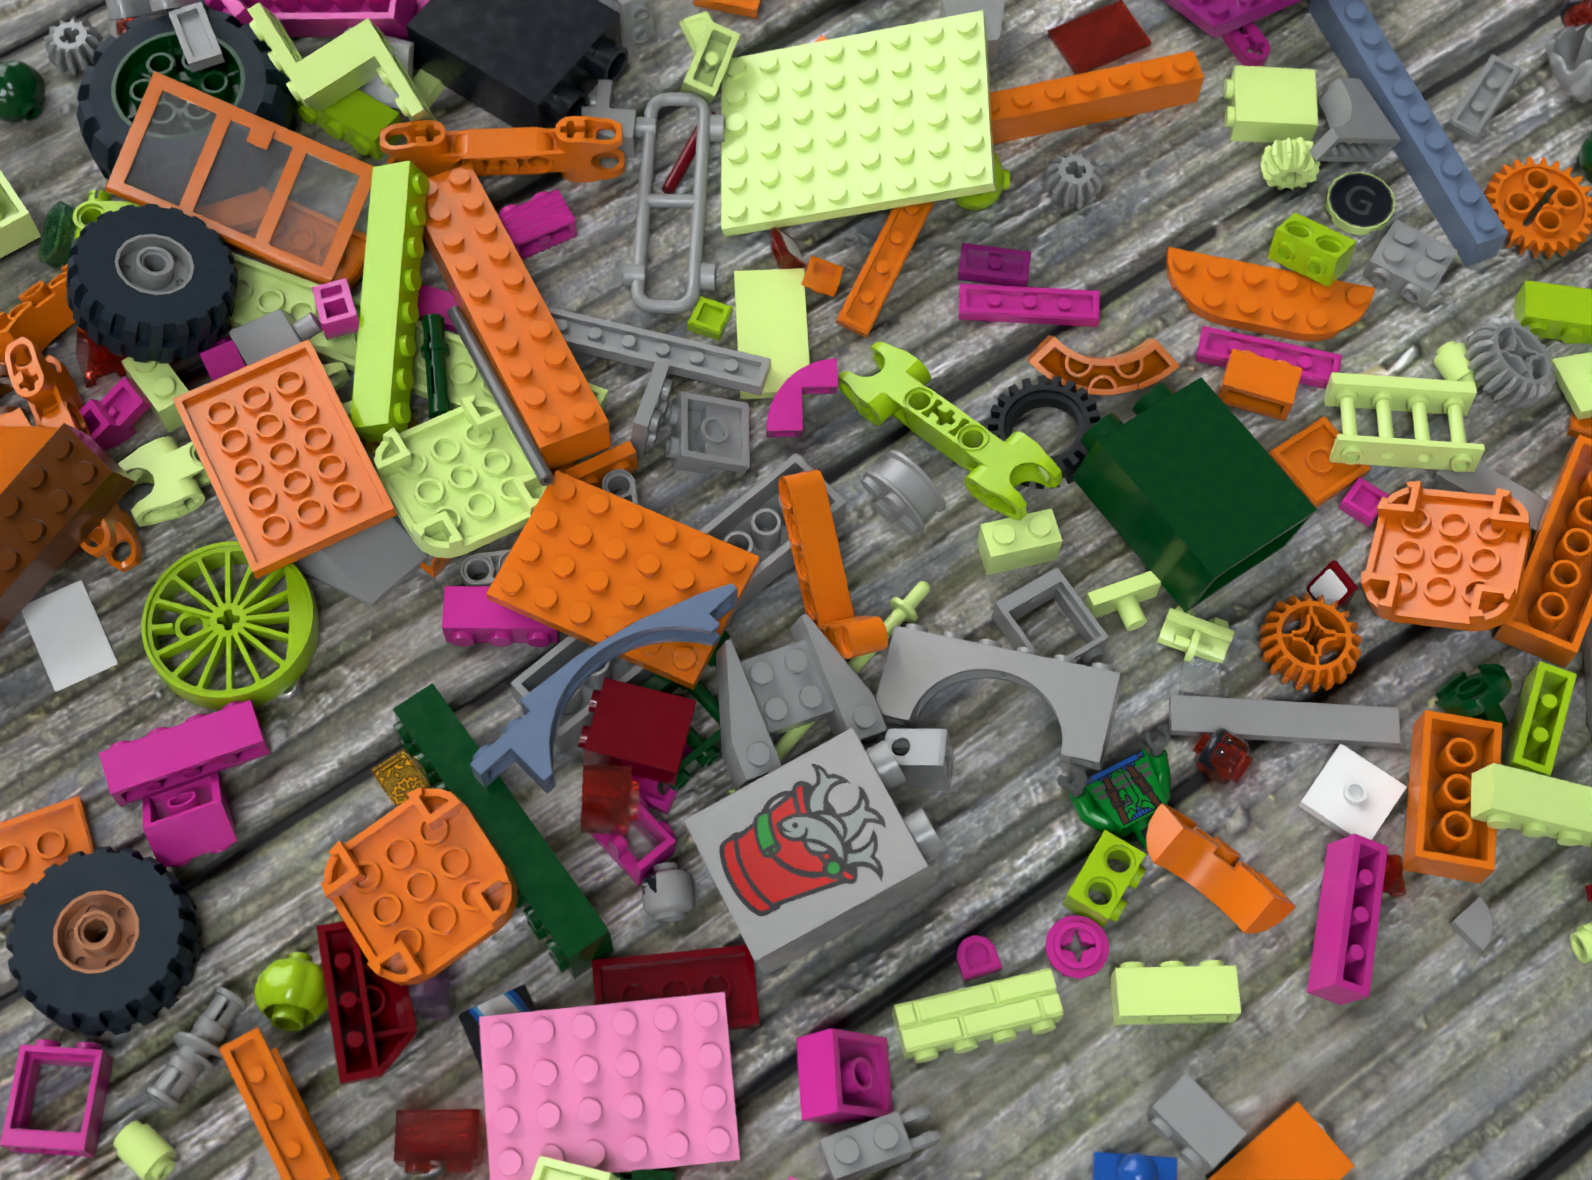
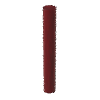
[661,110,716,194]

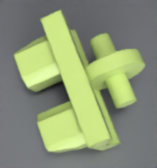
[1157,605,1235,665]

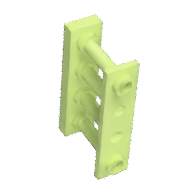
[1324,372,1485,472]

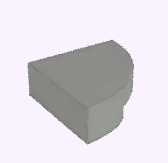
[1450,896,1493,954]

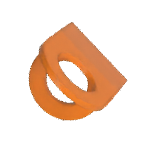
[420,553,452,578]

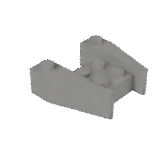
[716,614,887,790]

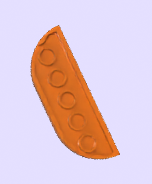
[1166,247,1375,341]

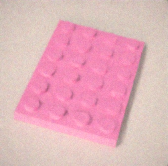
[479,992,740,1180]

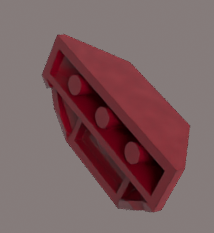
[316,921,417,1085]

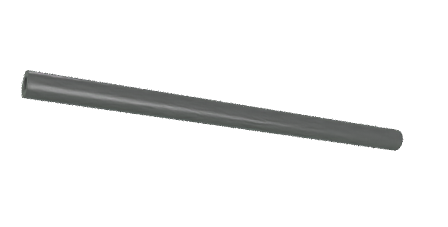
[447,306,554,486]

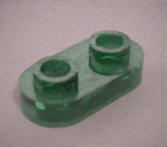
[38,201,76,268]

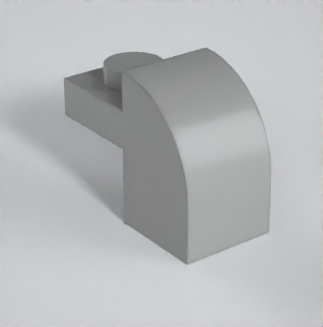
[582,79,637,158]

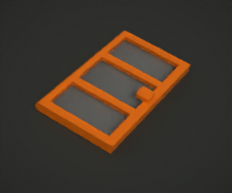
[105,71,374,284]

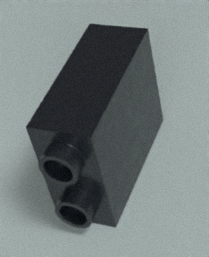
[406,0,629,128]

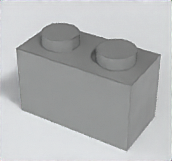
[1146,1073,1247,1175]

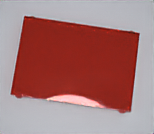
[1047,0,1151,75]

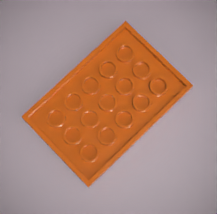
[172,339,397,579]
[486,470,760,690]

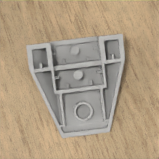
[293,446,428,607]

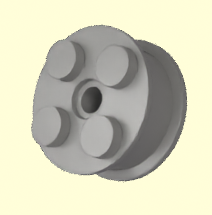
[861,450,946,536]

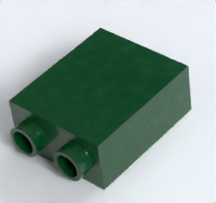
[1072,377,1317,613]

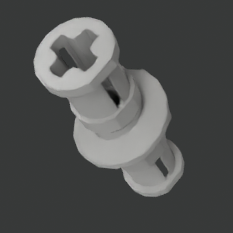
[145,986,247,1112]

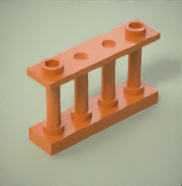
[219,1027,342,1180]

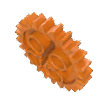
[1484,157,1592,259]

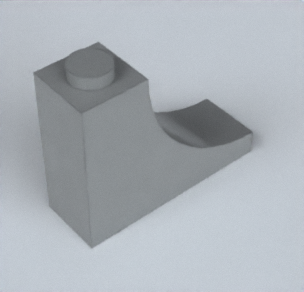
[1309,77,1401,163]

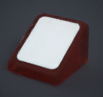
[770,227,806,269]

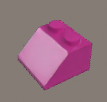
[142,770,238,868]
[796,1028,893,1124]

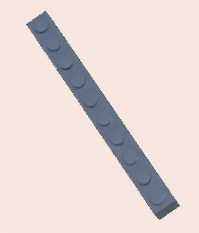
[1308,0,1508,267]

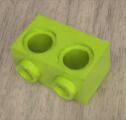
[1267,212,1357,287]
[1062,830,1147,929]

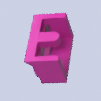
[587,786,676,886]

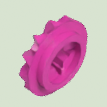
[1045,916,1109,980]

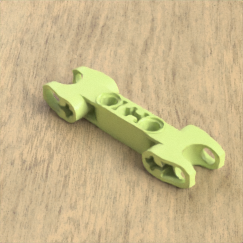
[118,362,352,527]

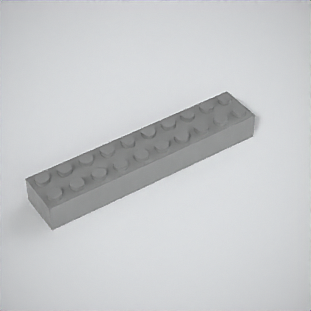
[510,453,846,753]

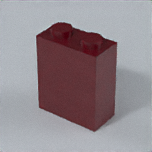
[578,678,696,786]

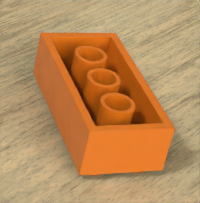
[1402,710,1502,884]

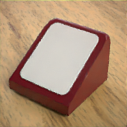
[1306,560,1358,611]

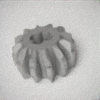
[44,16,103,76]
[1045,150,1103,210]

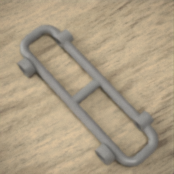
[624,92,725,314]

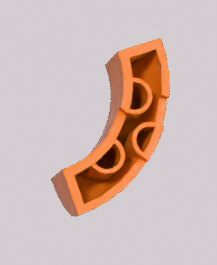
[0,264,75,366]
[1028,335,1180,395]
[1146,803,1296,934]

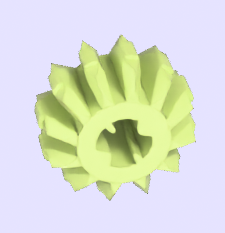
[1260,137,1320,190]

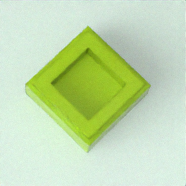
[687,296,733,341]

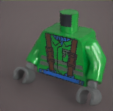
[1057,726,1171,849]

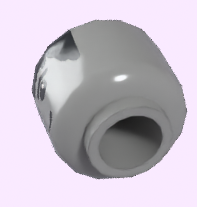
[641,862,695,923]

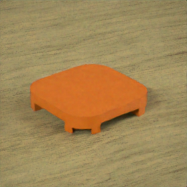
[1361,481,1531,631]
[321,787,518,985]

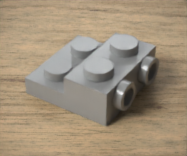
[1362,219,1458,308]
[665,391,750,474]

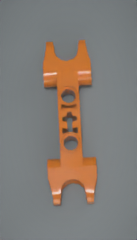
[379,116,625,183]
[5,336,142,572]

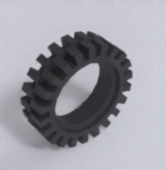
[987,375,1101,489]

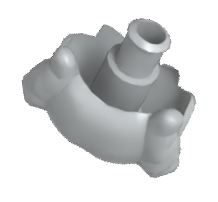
[1545,23,1592,103]

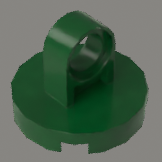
[1435,664,1513,730]

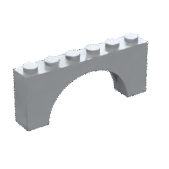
[875,623,1122,771]

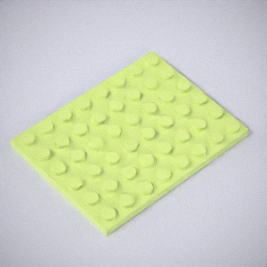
[721,10,996,237]

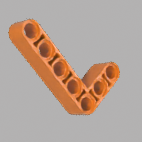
[778,469,888,659]

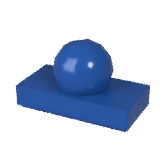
[1092,1152,1177,1180]

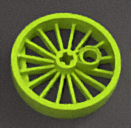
[141,541,320,711]

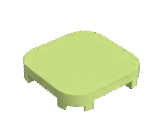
[373,395,547,558]

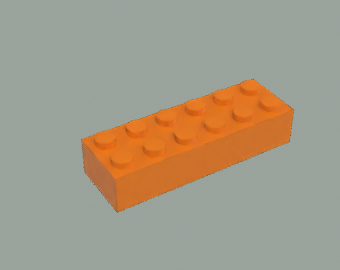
[1493,434,1592,668]

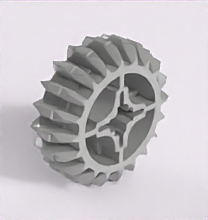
[1464,316,1557,410]

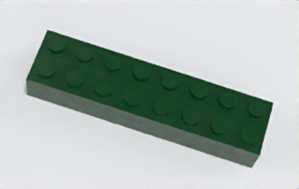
[393,683,614,979]

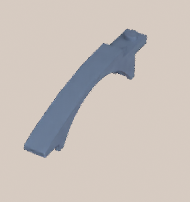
[470,583,738,794]

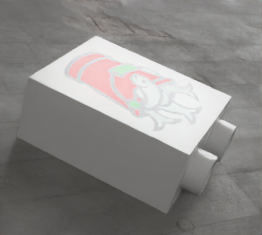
[684,727,945,974]

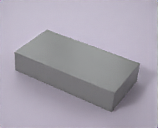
[168,1,225,73]

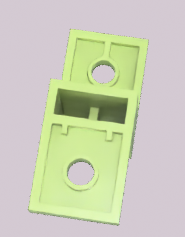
[247,2,437,121]

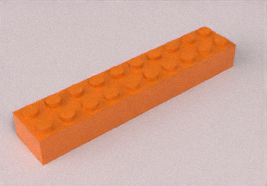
[423,163,611,470]

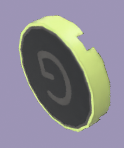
[1324,172,1395,236]

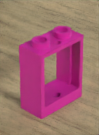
[0,1039,114,1158]

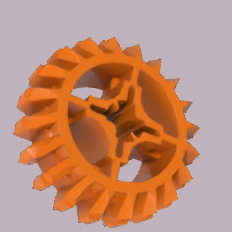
[1258,592,1362,693]

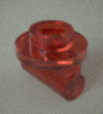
[1382,854,1406,897]

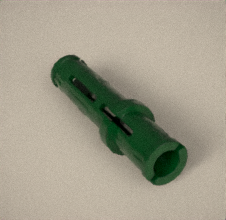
[421,313,451,419]

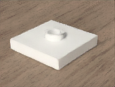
[1298,743,1407,840]

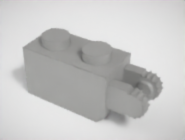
[818,1106,942,1180]

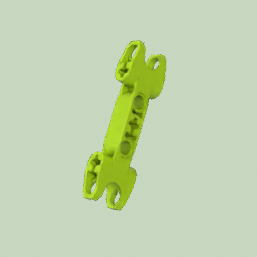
[838,341,1062,521]

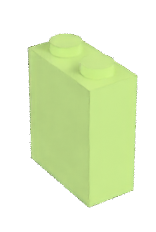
[1223,65,1318,143]

